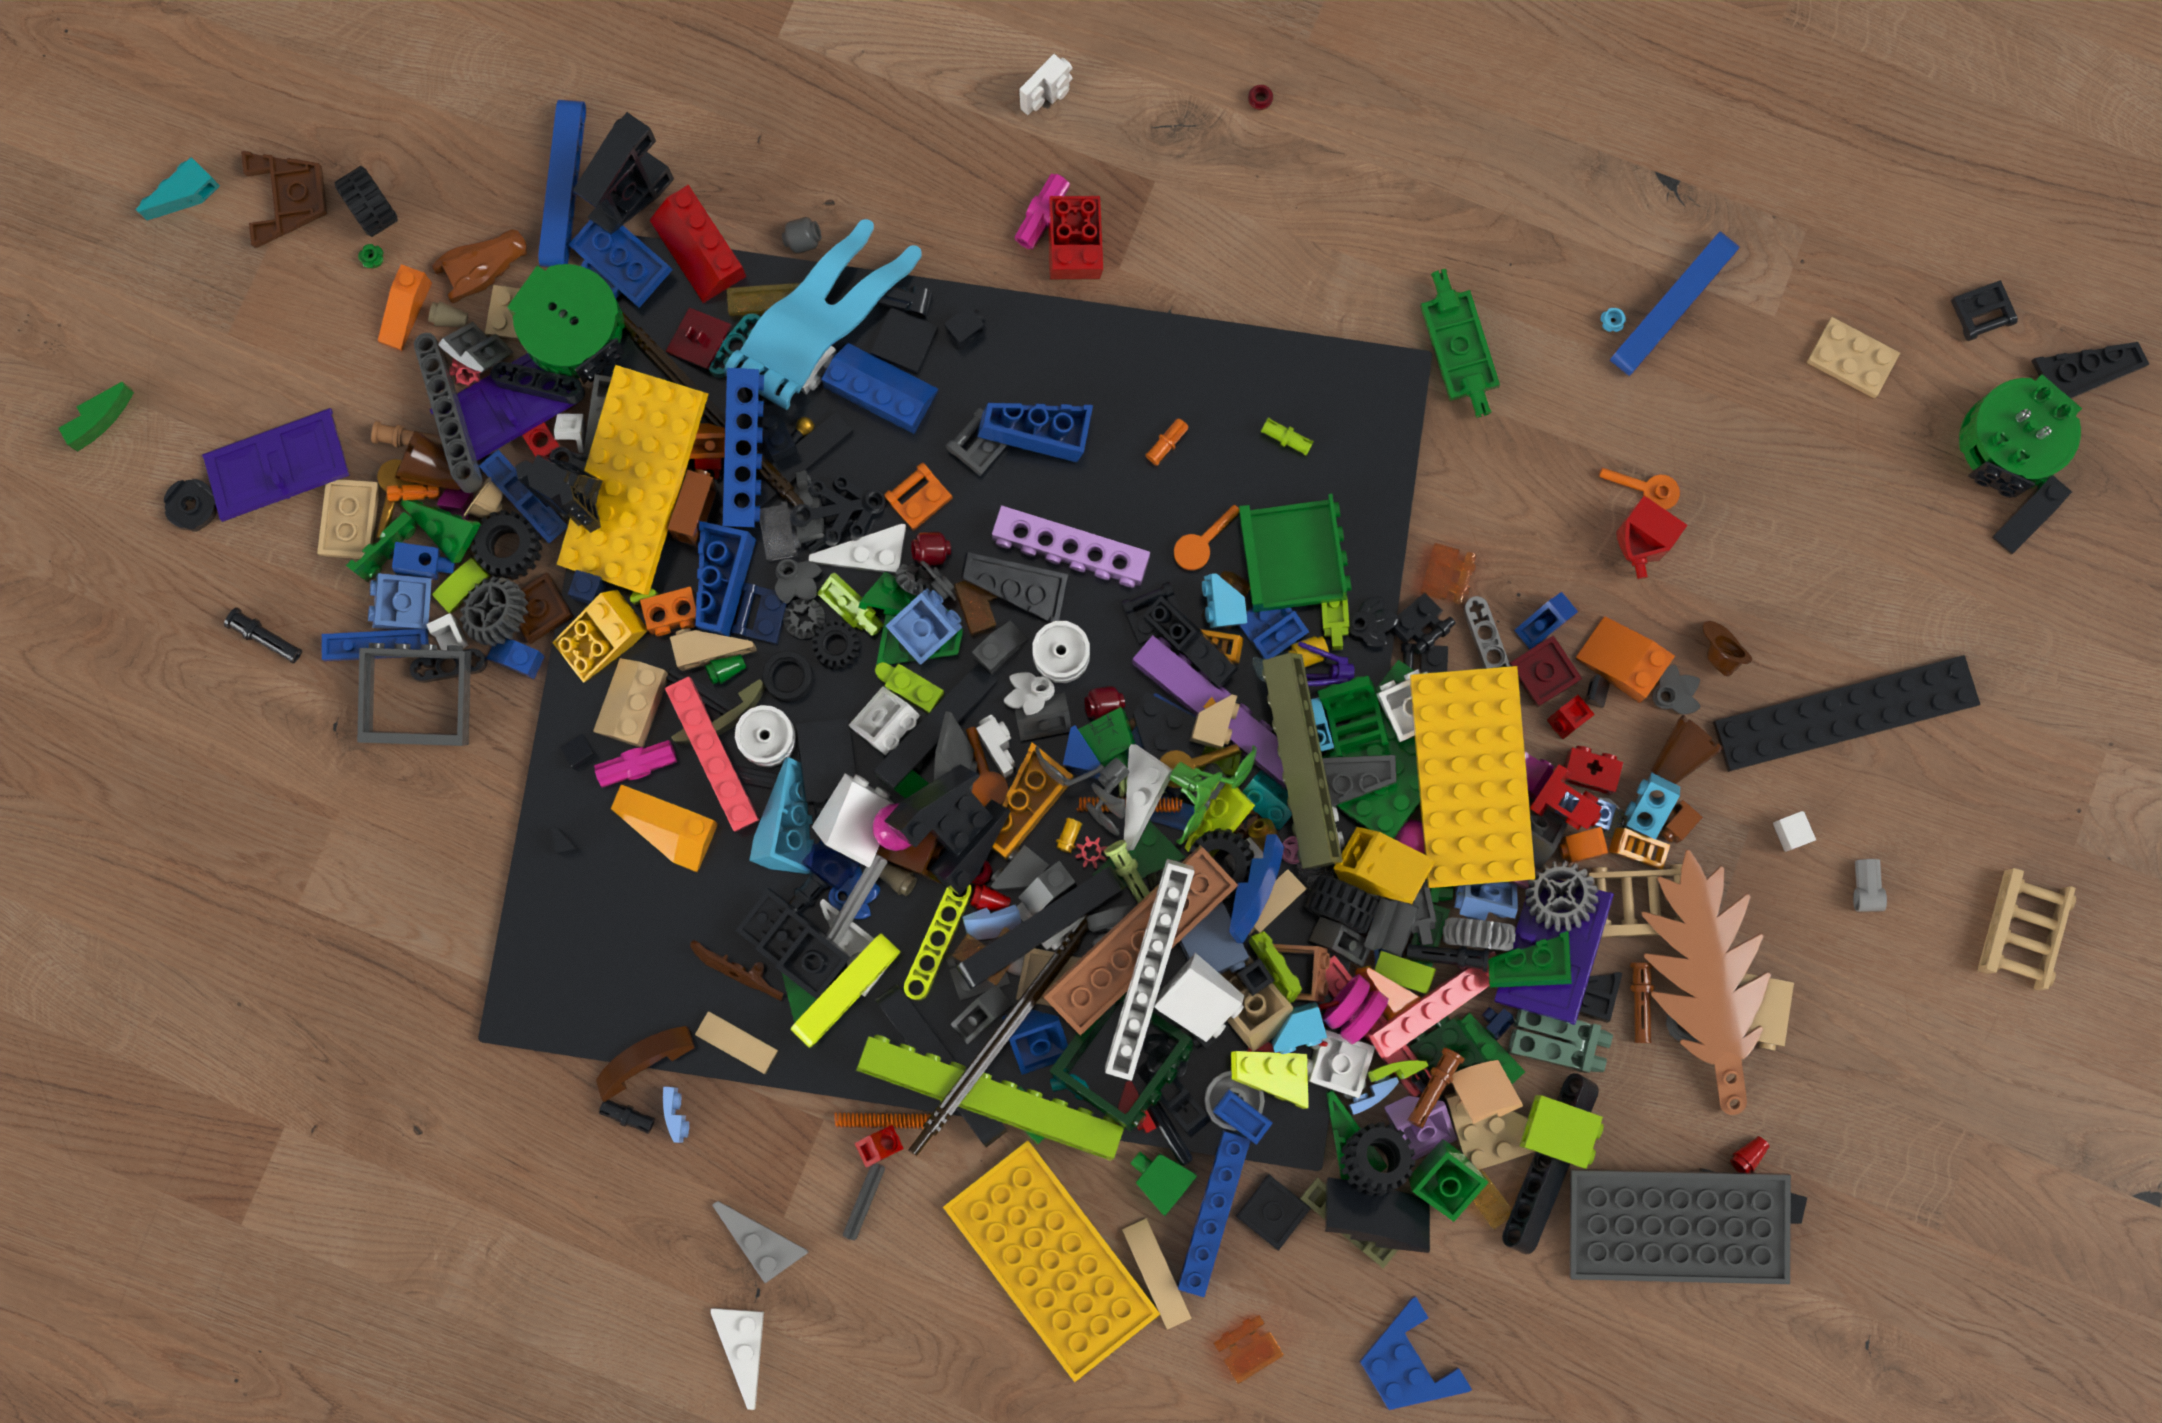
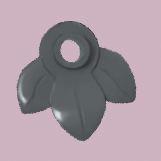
[775,559,822,604]
[920,561,956,601]
[1652,664,1701,715]

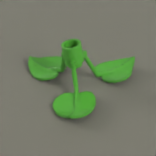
[1169,745,1257,845]

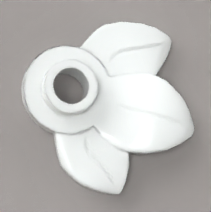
[1004,672,1055,715]

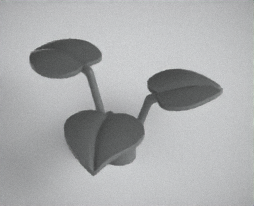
[1035,746,1130,836]

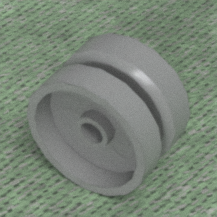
[1204,1071,1265,1131]

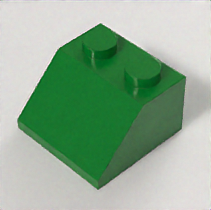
[1408,1138,1489,1222]

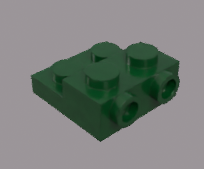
[1410,1015,1487,1087]

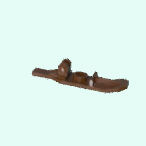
[690,940,784,1001]

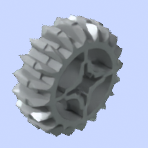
[1525,860,1598,932]
[1442,918,1516,951]

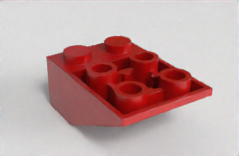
[1049,196,1103,280]

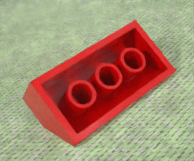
[650,184,746,303]

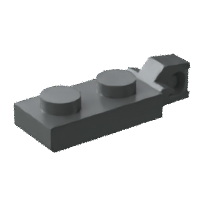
[794,470,825,543]
[1411,878,1437,946]

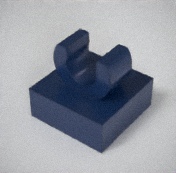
[1482,1007,1515,1041]

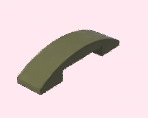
[671,679,766,745]
[1300,1178,1398,1269]

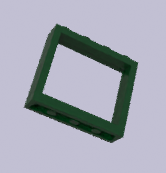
[1050,993,1193,1132]

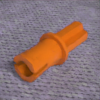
[1145,418,1189,466]

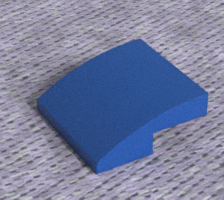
[1238,607,1309,660]

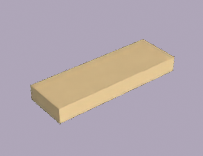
[695,1011,779,1074]

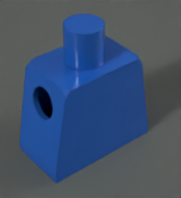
[392,542,455,580]

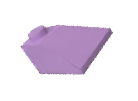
[1384,1096,1457,1160]

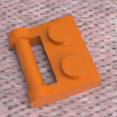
[883,462,953,531]

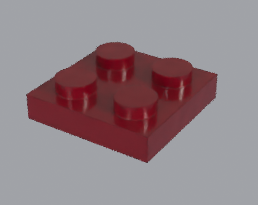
[1510,635,1582,708]

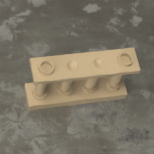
[1587,864,1683,938]
[1977,868,2076,991]

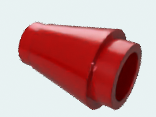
[970,884,1011,912]
[1730,1136,1770,1173]

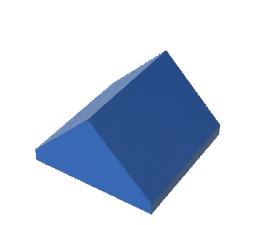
[1063,725,1100,779]

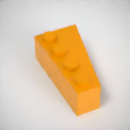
[992,743,1073,861]

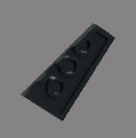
[2031,342,2149,399]
[961,552,1068,623]

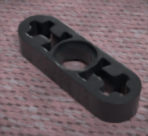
[410,648,488,683]

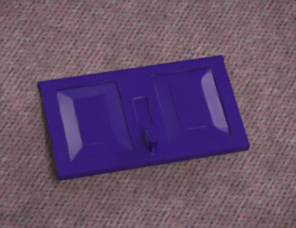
[430,353,577,460]
[202,408,350,522]
[1494,879,1614,1025]

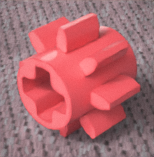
[449,358,481,387]
[1075,836,1107,869]

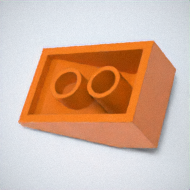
[1575,616,1675,703]

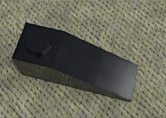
[1992,476,2072,554]

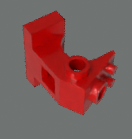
[1530,764,1602,830]

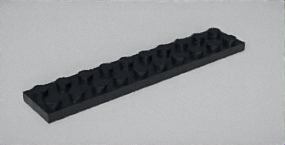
[1713,655,1981,772]

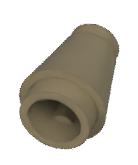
[428,301,468,328]
[879,863,917,896]

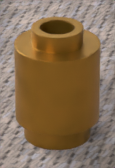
[1248,818,1282,852]

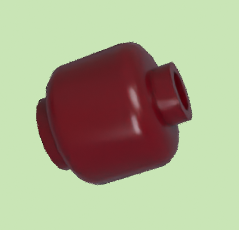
[911,532,951,566]
[1084,686,1125,720]

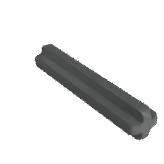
[843,1163,885,1241]

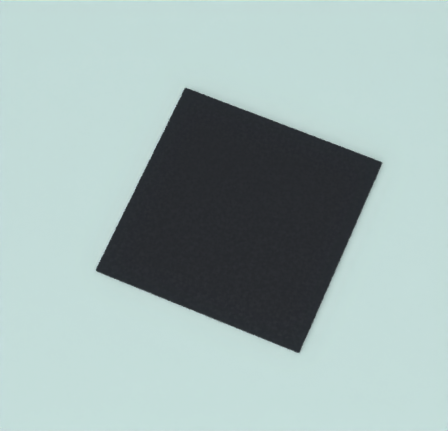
[478,235,1432,1171]

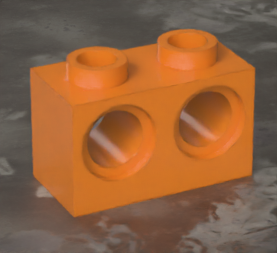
[640,586,696,636]

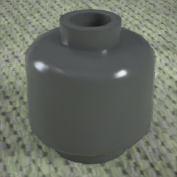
[782,217,822,254]

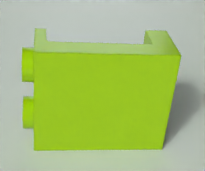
[1519,1095,1604,1169]

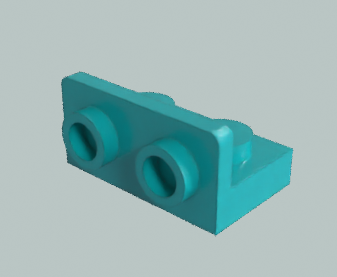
[1242,769,1292,830]

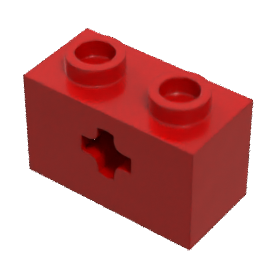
[1564,745,1624,795]

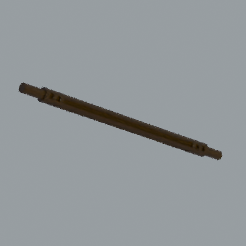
[622,312,804,507]
[908,914,1090,1157]

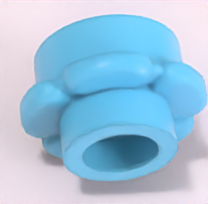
[1600,308,1626,332]

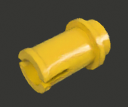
[1055,818,1082,853]

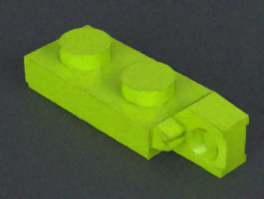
[817,573,884,636]
[1321,599,1350,651]
[1249,931,1302,1003]

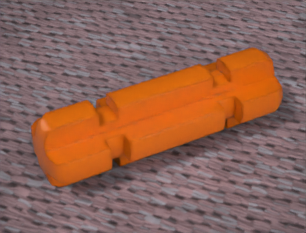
[387,484,439,501]

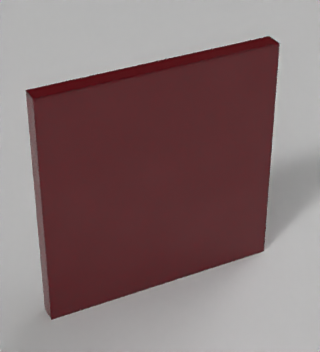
[666,307,732,370]

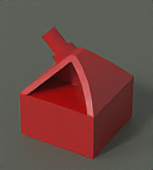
[1616,495,1688,579]

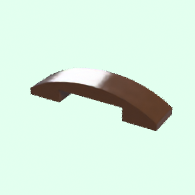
[596,1026,695,1102]

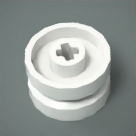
[1033,621,1090,683]
[735,705,797,768]

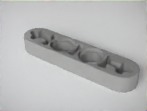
[1463,596,1511,669]

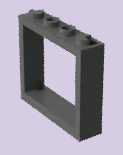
[357,643,471,746]

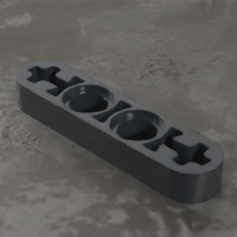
[490,362,585,404]

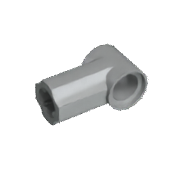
[1853,859,1887,912]

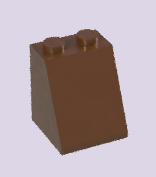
[876,832,946,885]

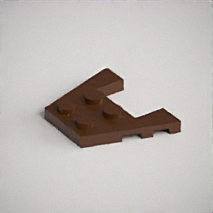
[241,151,327,248]

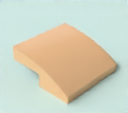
[1451,1060,1523,1124]

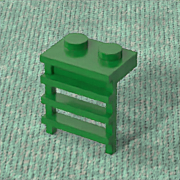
[1318,676,1389,758]

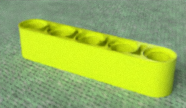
[904,885,973,1001]
[790,933,901,1048]

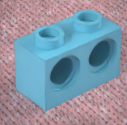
[1624,773,1680,839]

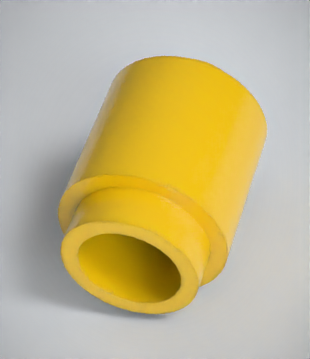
[1289,636,1329,667]

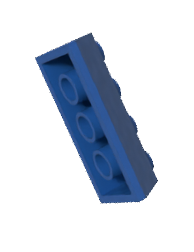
[821,343,938,434]

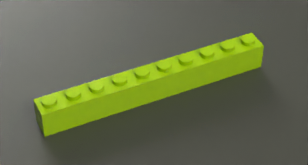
[856,1035,1124,1161]

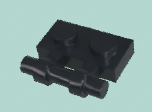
[1391,593,1456,654]

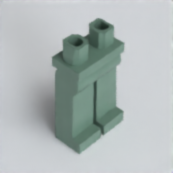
[1507,1009,1613,1073]

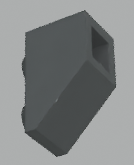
[990,845,1049,891]

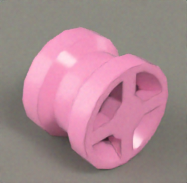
[1282,836,1300,864]

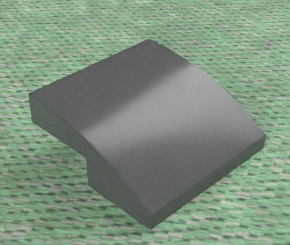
[438,322,513,372]

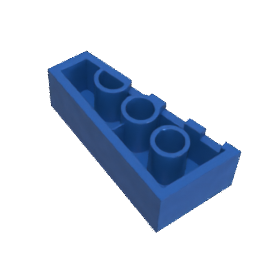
[978,403,1093,462]
[696,521,756,637]

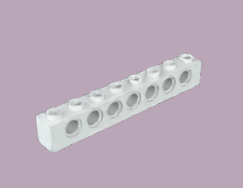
[1105,859,1195,1081]

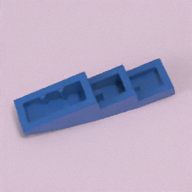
[479,450,568,543]
[1229,834,1284,943]

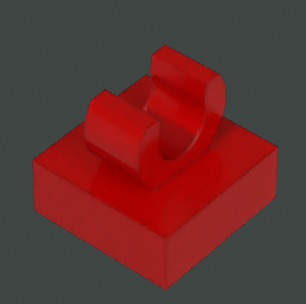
[695,458,725,479]

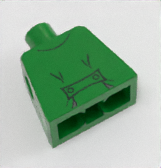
[1078,707,1136,769]

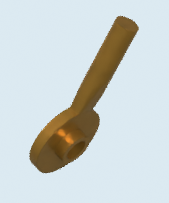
[376,459,414,539]
[1160,744,1240,788]

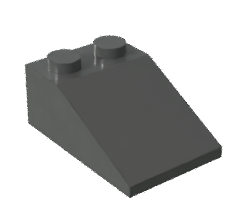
[934,711,978,792]

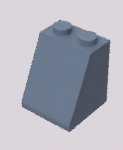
[1179,901,1249,974]

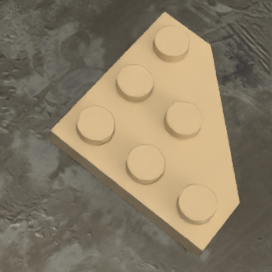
[1445,1092,1536,1170]

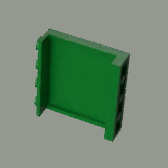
[1239,494,1351,612]

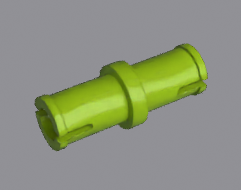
[1261,417,1314,456]

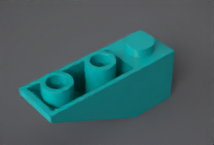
[135,157,220,221]

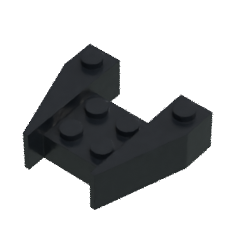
[573,112,674,234]
[884,764,1011,895]

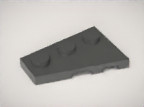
[1323,755,1397,807]

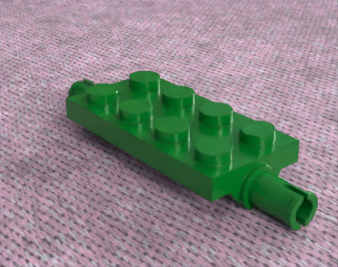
[1420,269,1500,418]

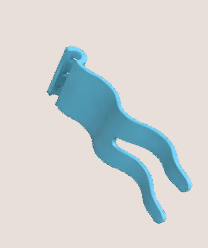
[724,219,922,410]

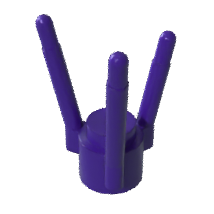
[1298,642,1354,686]

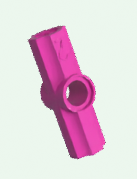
[1014,173,1070,250]
[594,740,677,788]

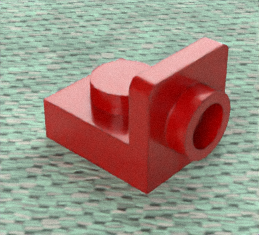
[1547,694,1595,739]

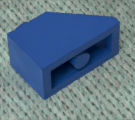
[1514,592,1578,650]
[486,638,545,679]

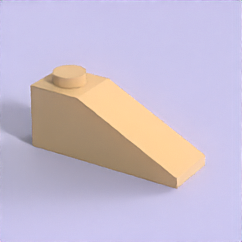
[670,629,757,671]

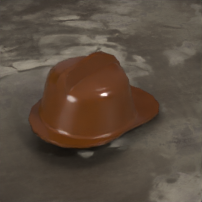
[1702,621,1752,677]

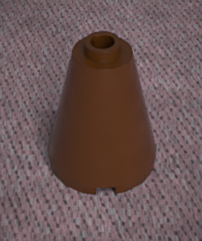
[395,431,469,491]
[1651,715,1723,784]

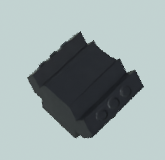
[515,455,603,533]

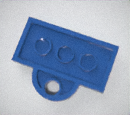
[568,220,673,308]

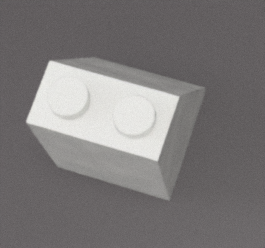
[812,773,894,867]
[1154,953,1244,1042]

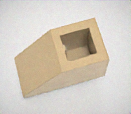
[1190,695,1240,749]

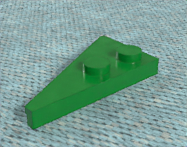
[400,499,481,563]
[858,571,962,624]
[1326,1089,1388,1180]

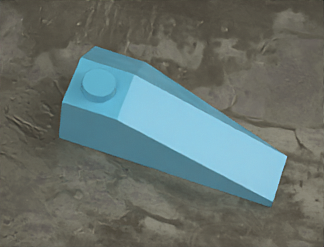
[750,757,814,874]

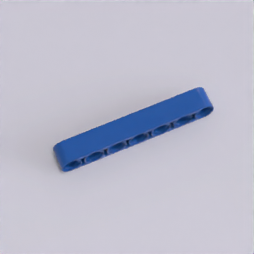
[538,100,586,267]
[1609,231,1740,376]

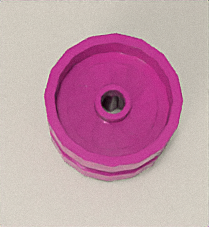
[1322,974,1389,1045]

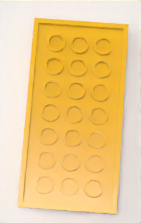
[557,365,708,595]
[1410,666,1535,888]
[943,1140,1160,1382]

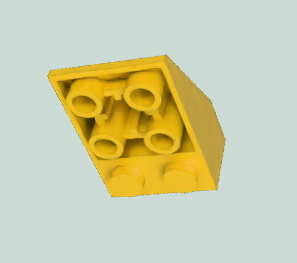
[552,590,648,683]
[1333,827,1435,904]

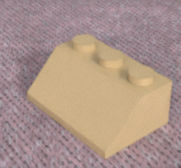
[593,658,668,748]
[1220,955,1293,1052]

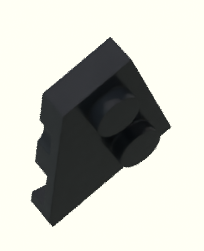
[1579,972,1622,1023]

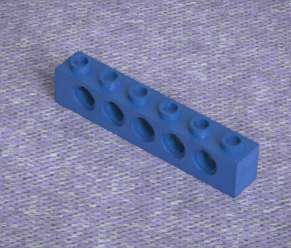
[723,368,764,527]
[1177,1129,1251,1297]

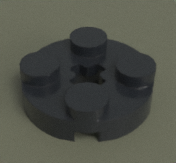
[164,479,217,532]

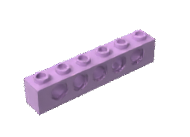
[992,505,1150,588]

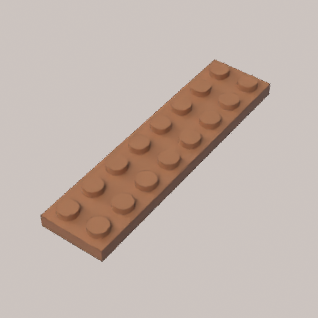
[1042,845,1238,1035]

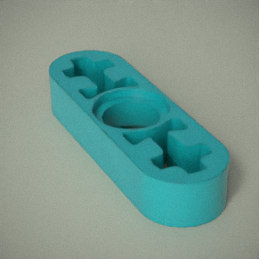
[709,314,761,378]

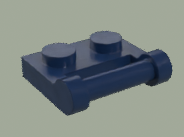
[731,583,788,645]

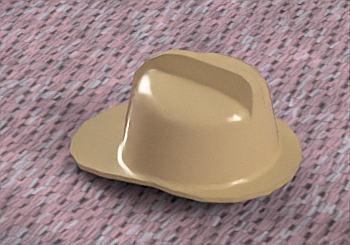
[463,477,503,519]

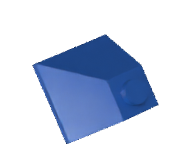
[1002,1009,1068,1075]

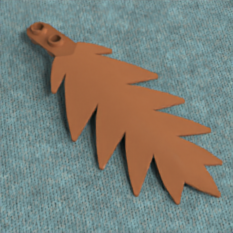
[1641,850,1771,1115]

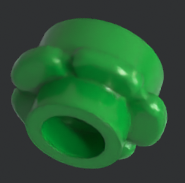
[358,244,383,268]

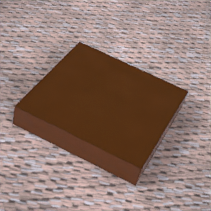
[505,572,573,644]

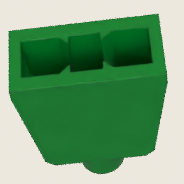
[1130,1151,1197,1216]

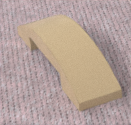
[1122,1218,1192,1330]

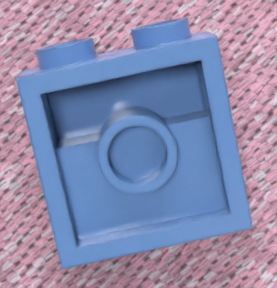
[368,573,432,630]
[886,588,962,665]
[1454,882,1518,921]

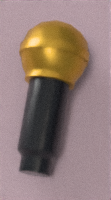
[791,417,814,445]

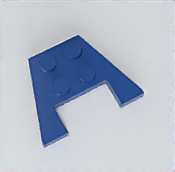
[1360,1296,1472,1410]

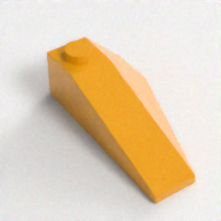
[611,785,718,872]

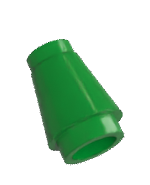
[705,654,746,685]

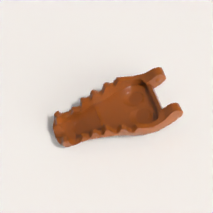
[432,229,527,304]

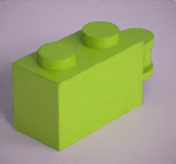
[875,662,945,714]

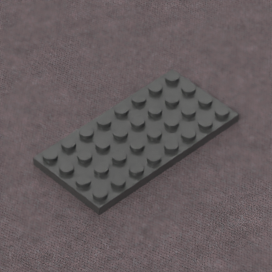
[1569,1169,1791,1284]

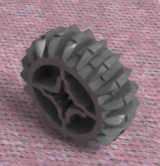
[459,576,528,646]

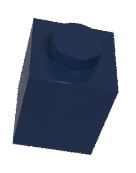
[568,570,607,605]

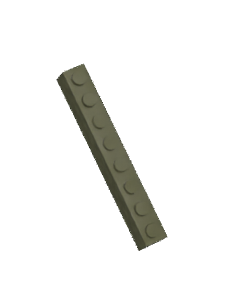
[1262,653,1343,869]

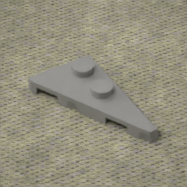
[712,1201,809,1283]

